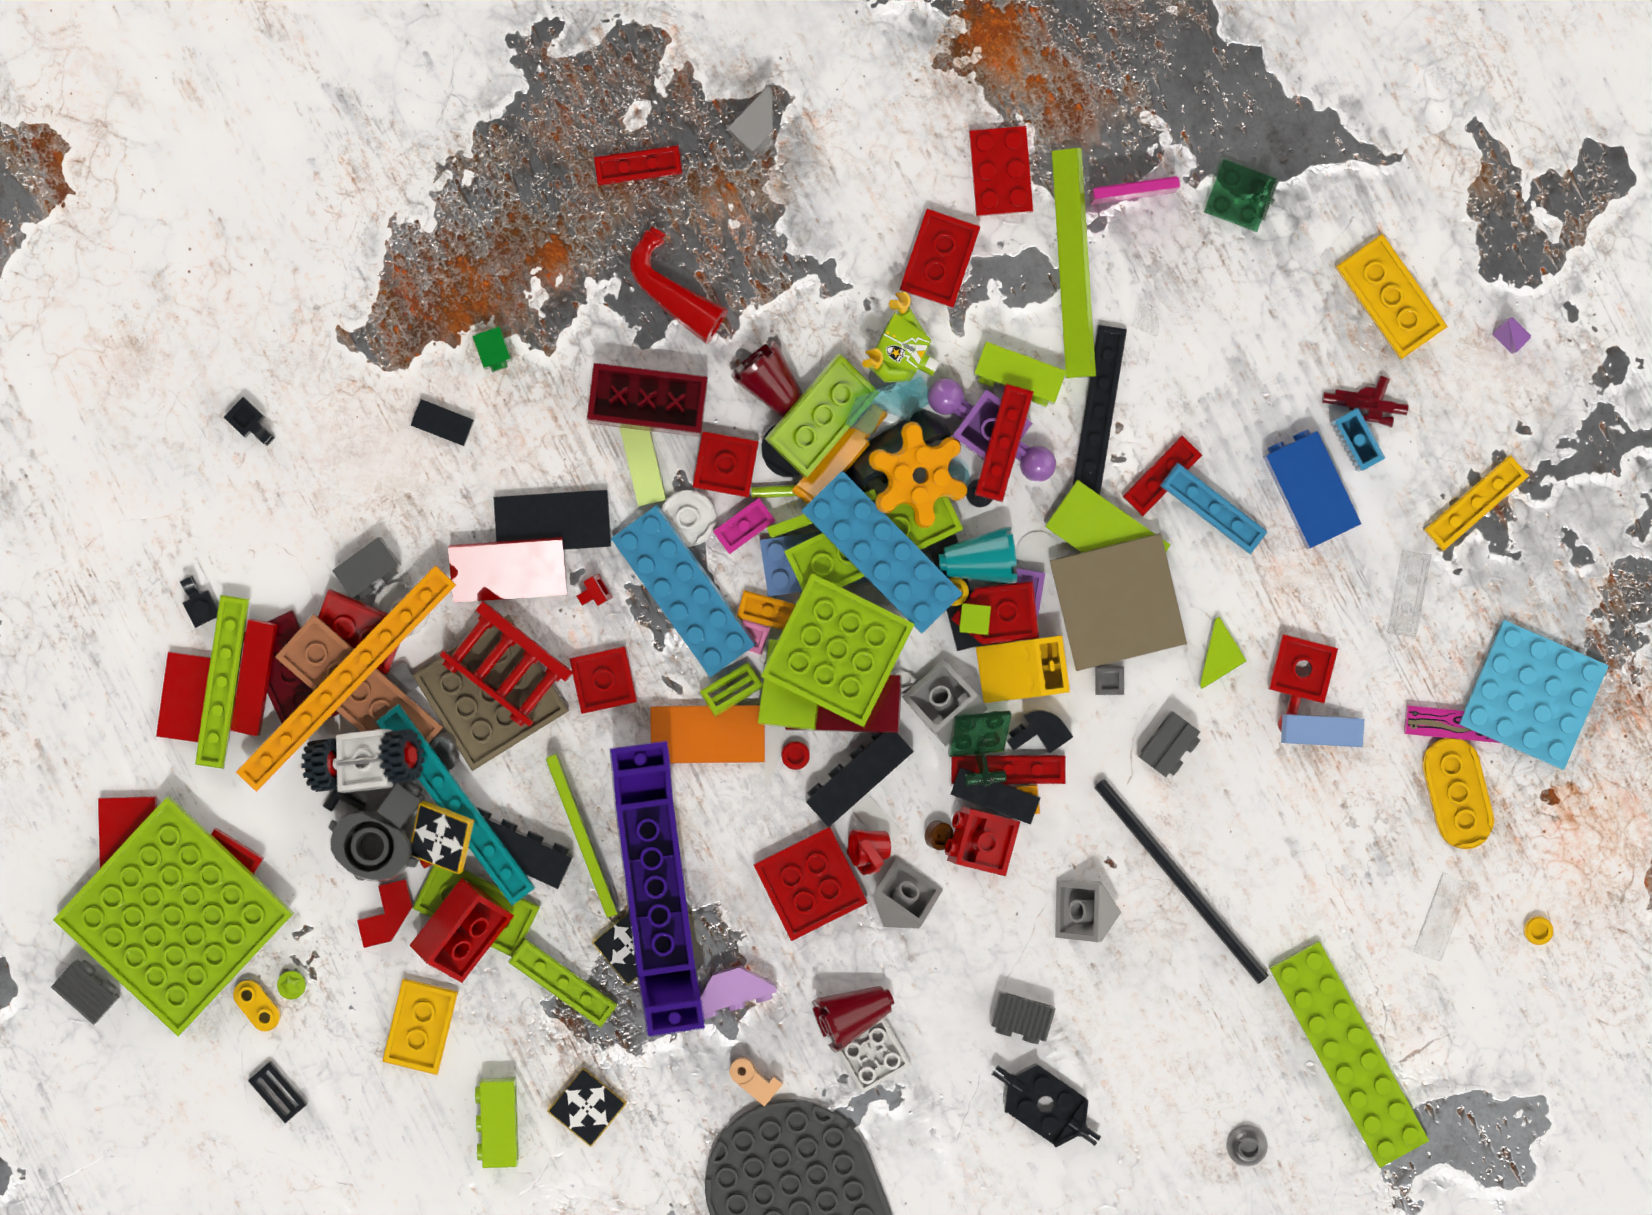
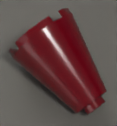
[731,340,803,418]
[812,986,894,1052]

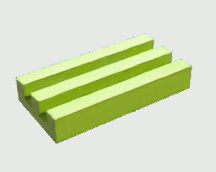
[699,662,763,717]

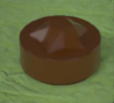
[924,820,953,850]

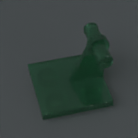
[1203,159,1279,233]
[948,710,1011,787]

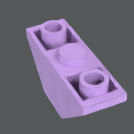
[701,965,777,1019]

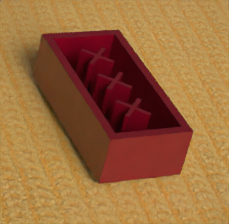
[587,363,708,437]

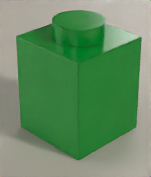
[472,327,513,373]

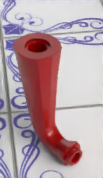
[630,226,728,344]

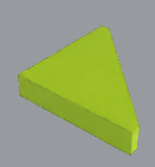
[1199,616,1247,689]

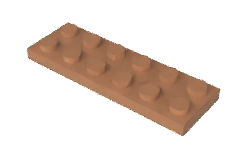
[275,614,443,743]

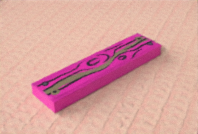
[1404,706,1500,743]

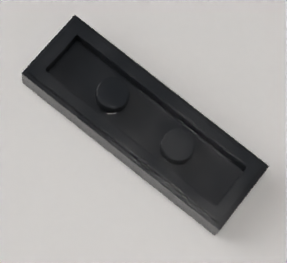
[950,767,1041,825]

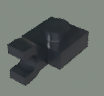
[223,397,275,446]
[180,575,218,628]

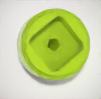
[277,970,307,1000]

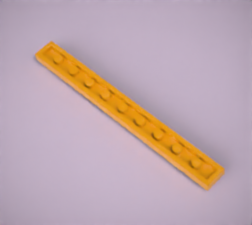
[236,565,456,792]

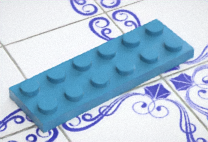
[801,471,963,634]
[611,505,757,677]

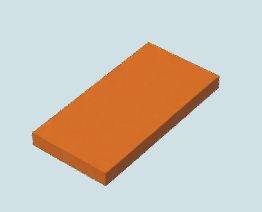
[650,705,765,763]

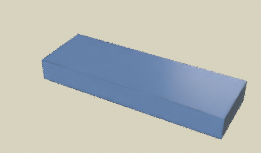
[1281,714,1364,747]

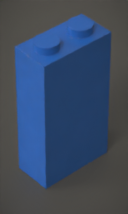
[1263,429,1361,549]

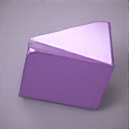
[1493,317,1531,354]

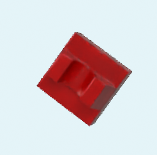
[576,573,613,606]

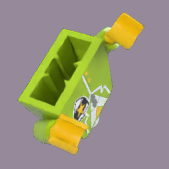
[862,292,940,383]

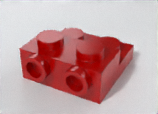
[945,806,1021,877]

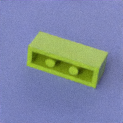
[973,341,1067,407]
[475,1078,519,1168]

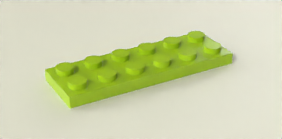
[784,496,963,591]

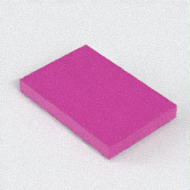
[1089,176,1180,205]

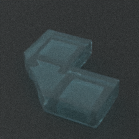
[845,383,920,436]

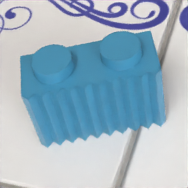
[1330,408,1385,472]

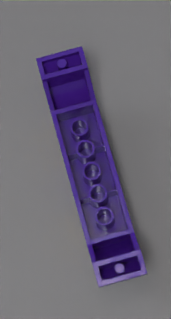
[609,741,705,1037]

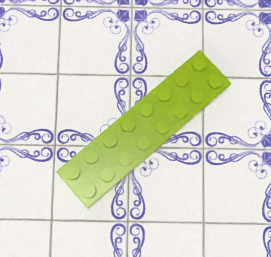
[1269,941,1429,1168]

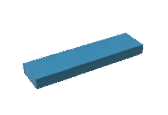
[1160,463,1268,554]

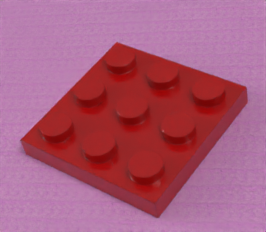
[753,827,868,941]

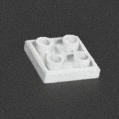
[838,1018,911,1094]

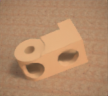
[729,1057,783,1107]

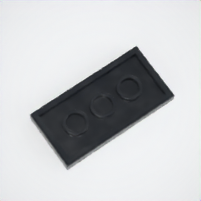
[493,490,611,550]

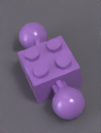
[927,378,1056,482]

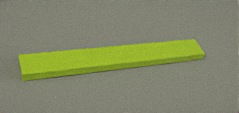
[1052,148,1096,379]

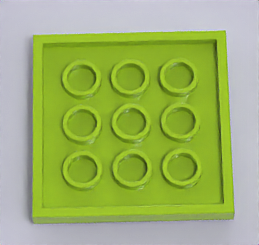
[760,573,915,727]

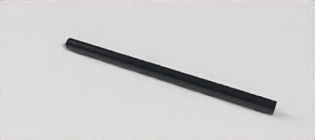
[1094,779,1269,984]

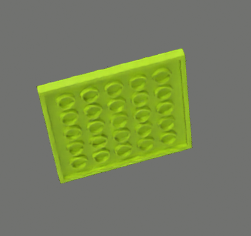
[53,796,294,1037]

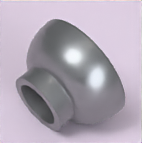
[1226,1125,1268,1166]

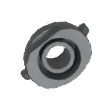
[328,811,419,882]

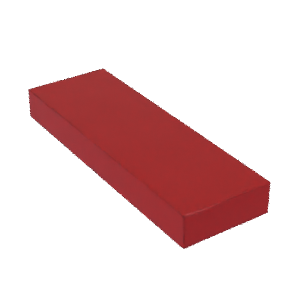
[594,145,683,186]
[1122,435,1202,517]

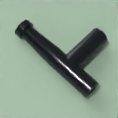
[322,790,367,812]

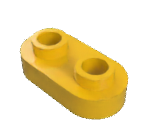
[233,980,281,1031]

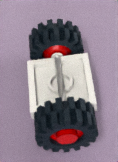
[301,729,425,793]

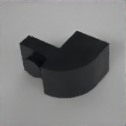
[1006,710,1073,753]

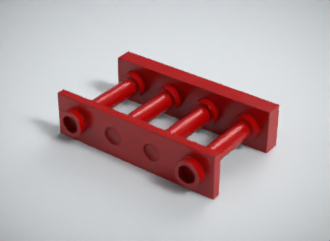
[439,601,574,727]

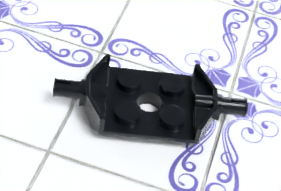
[991,1063,1101,1147]

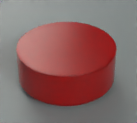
[781,741,810,770]

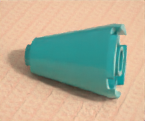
[939,527,1017,584]

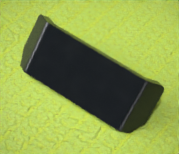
[845,410,951,492]

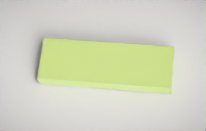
[620,428,666,506]

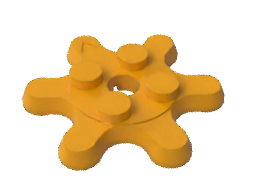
[869,422,968,528]

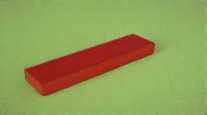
[975,384,1034,502]
[230,619,278,737]
[951,755,1066,784]

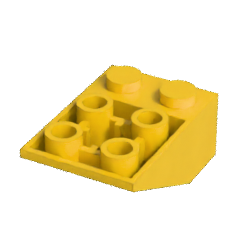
[976,635,1070,703]

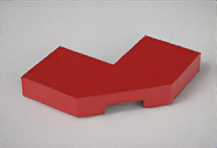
[357,879,413,948]

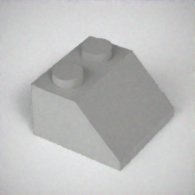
[728,86,773,158]
[902,659,988,747]

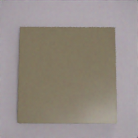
[1049,533,1187,671]
[412,614,569,771]

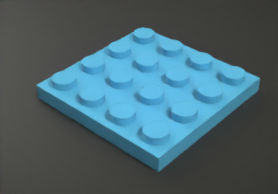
[1459,620,1609,770]

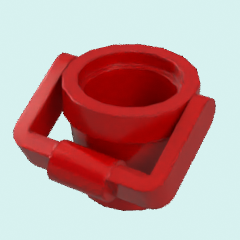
[846,829,891,875]

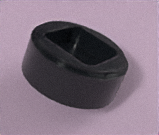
[966,479,992,507]

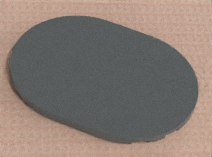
[705,1099,892,1215]

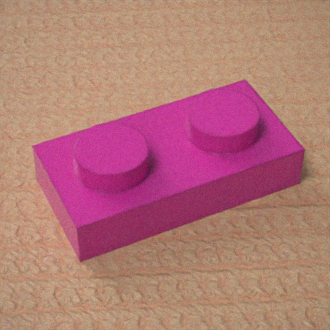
[713,498,775,554]

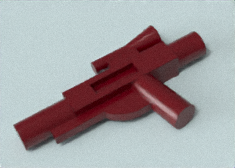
[1322,376,1408,428]

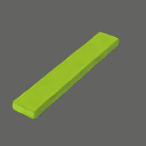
[195,595,250,769]
[545,753,619,918]

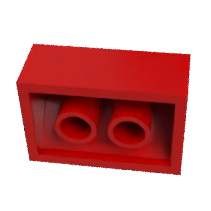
[409,878,514,983]

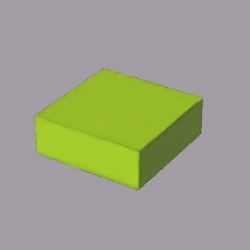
[959,604,991,635]

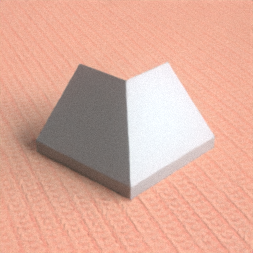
[872,857,943,928]
[1055,881,1121,942]

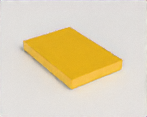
[382,978,459,1075]

